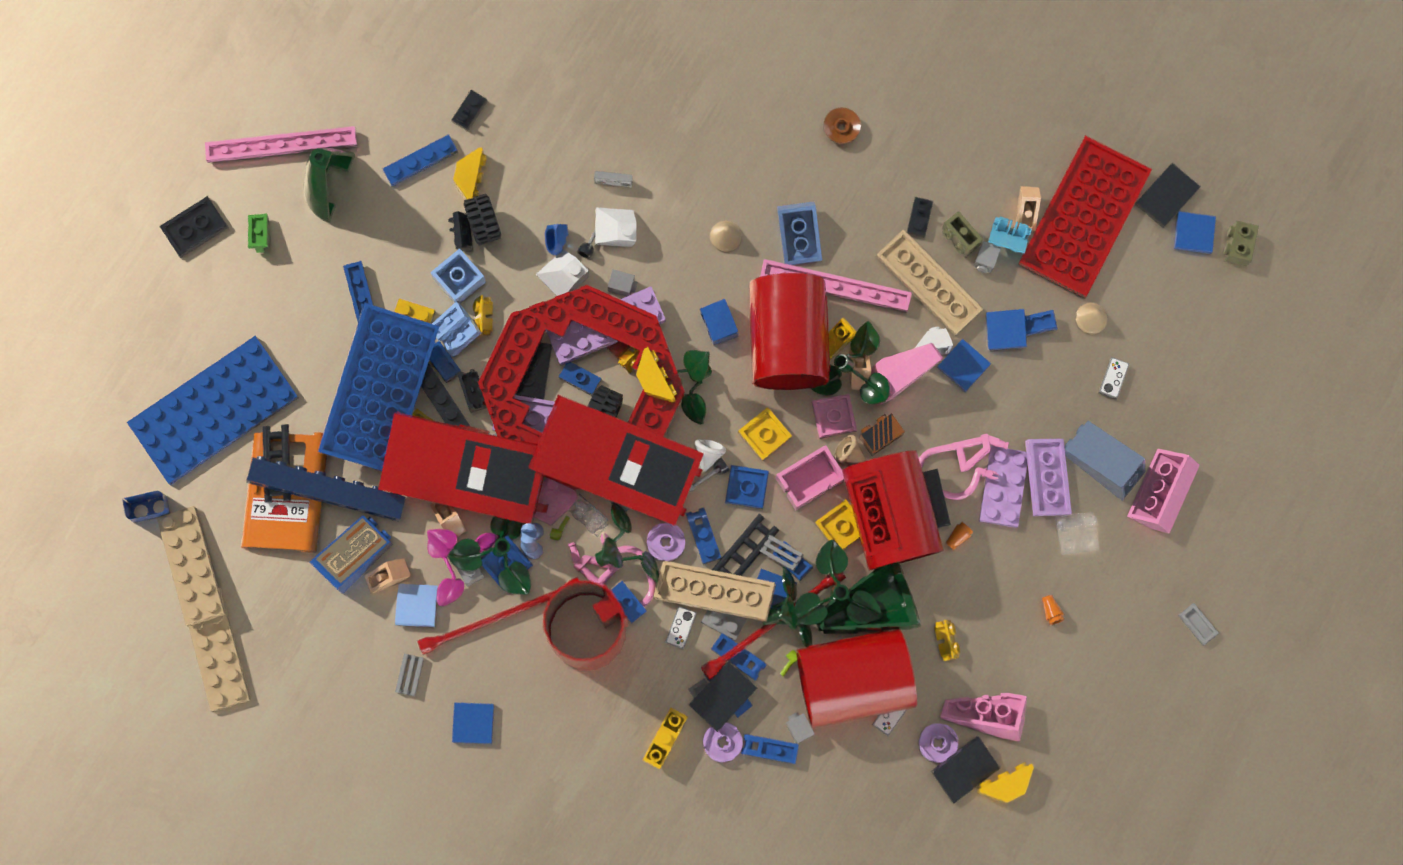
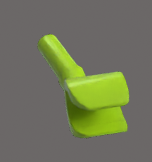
[550,516,570,540]
[780,650,797,677]

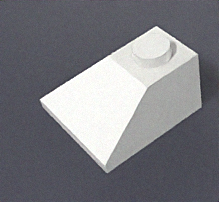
[595,207,636,247]
[536,249,590,296]
[915,327,953,356]

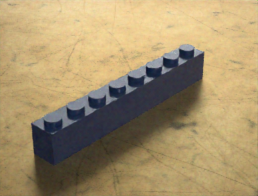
[246,456,406,522]

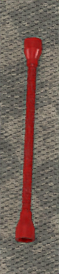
[700,572,846,680]
[417,577,579,655]

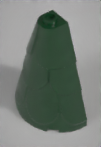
[304,148,355,223]
[816,561,921,634]

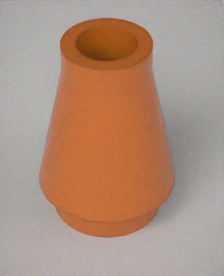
[945,522,973,550]
[1042,595,1065,625]

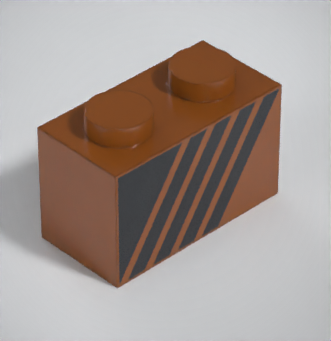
[859,413,905,456]

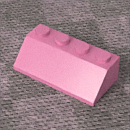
[1127,449,1200,534]

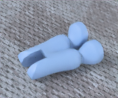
[520,523,544,559]

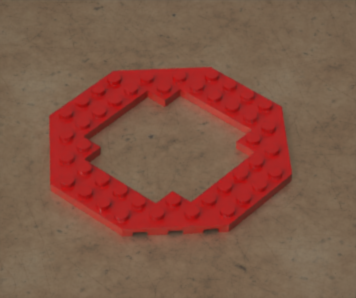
[478,285,685,491]

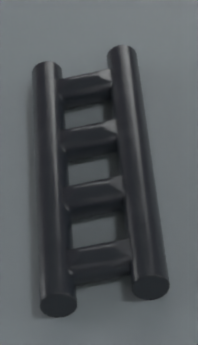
[262,424,291,503]
[712,514,780,576]

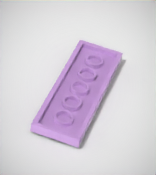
[546,287,666,366]

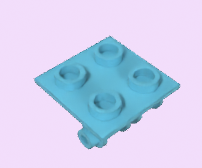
[988,216,1032,254]

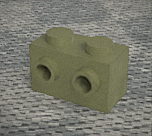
[942,211,983,257]
[1223,221,1259,266]

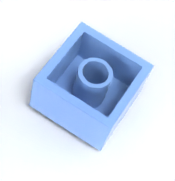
[430,248,486,303]

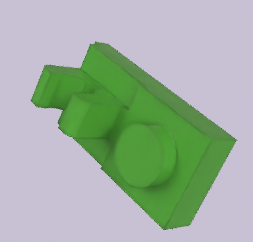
[248,214,269,253]

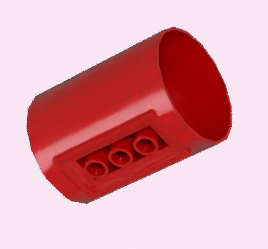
[749,273,830,390]
[842,450,944,571]
[543,581,629,670]
[796,629,917,728]

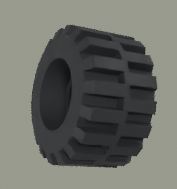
[463,194,501,246]
[588,385,623,418]

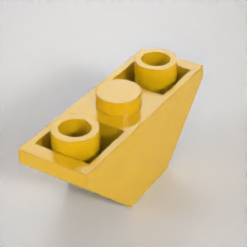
[453,147,487,200]
[829,317,856,360]
[636,347,677,402]
[643,707,688,769]
[977,762,1034,803]

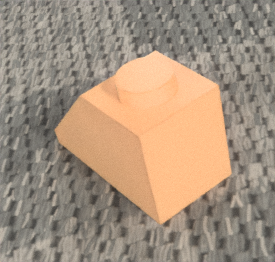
[1016,186,1041,231]
[849,350,871,391]
[430,502,467,537]
[364,558,411,593]

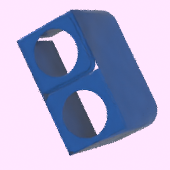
[700,299,739,345]
[122,491,170,523]

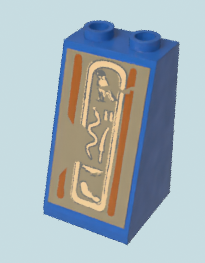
[310,515,393,594]

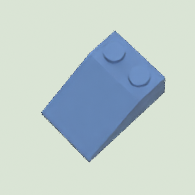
[777,201,822,265]

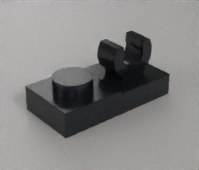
[451,90,487,131]
[907,197,933,238]
[448,211,473,252]

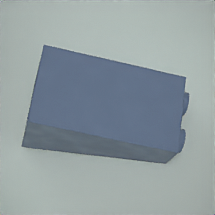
[1065,421,1146,501]

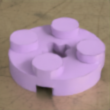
[647,523,685,562]
[703,723,743,762]
[918,723,958,763]

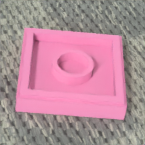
[812,394,857,439]

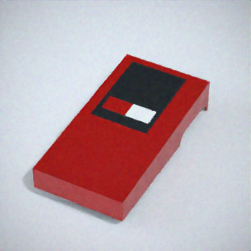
[528,395,704,526]
[378,412,549,524]

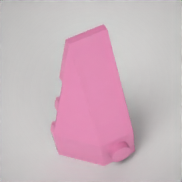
[871,343,943,405]
[941,693,1027,742]

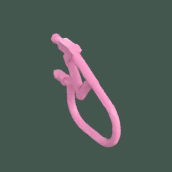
[919,434,1009,500]
[568,533,656,607]

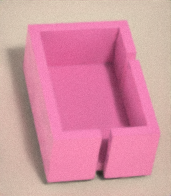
[775,445,845,511]

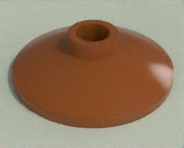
[823,107,861,144]

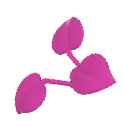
[427,529,500,606]

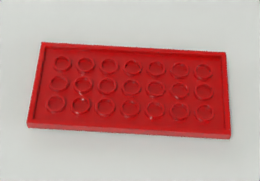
[1018,135,1152,298]

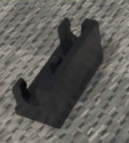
[457,369,487,413]

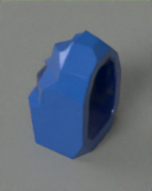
[545,224,569,255]

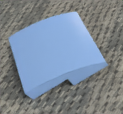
[432,301,481,357]
[395,584,438,627]

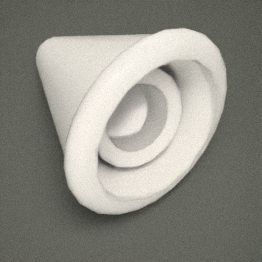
[695,439,726,472]

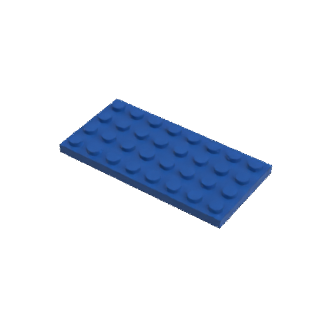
[318,303,440,471]
[127,336,299,485]

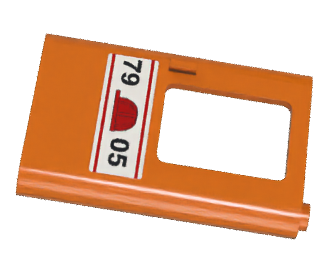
[241,432,327,553]

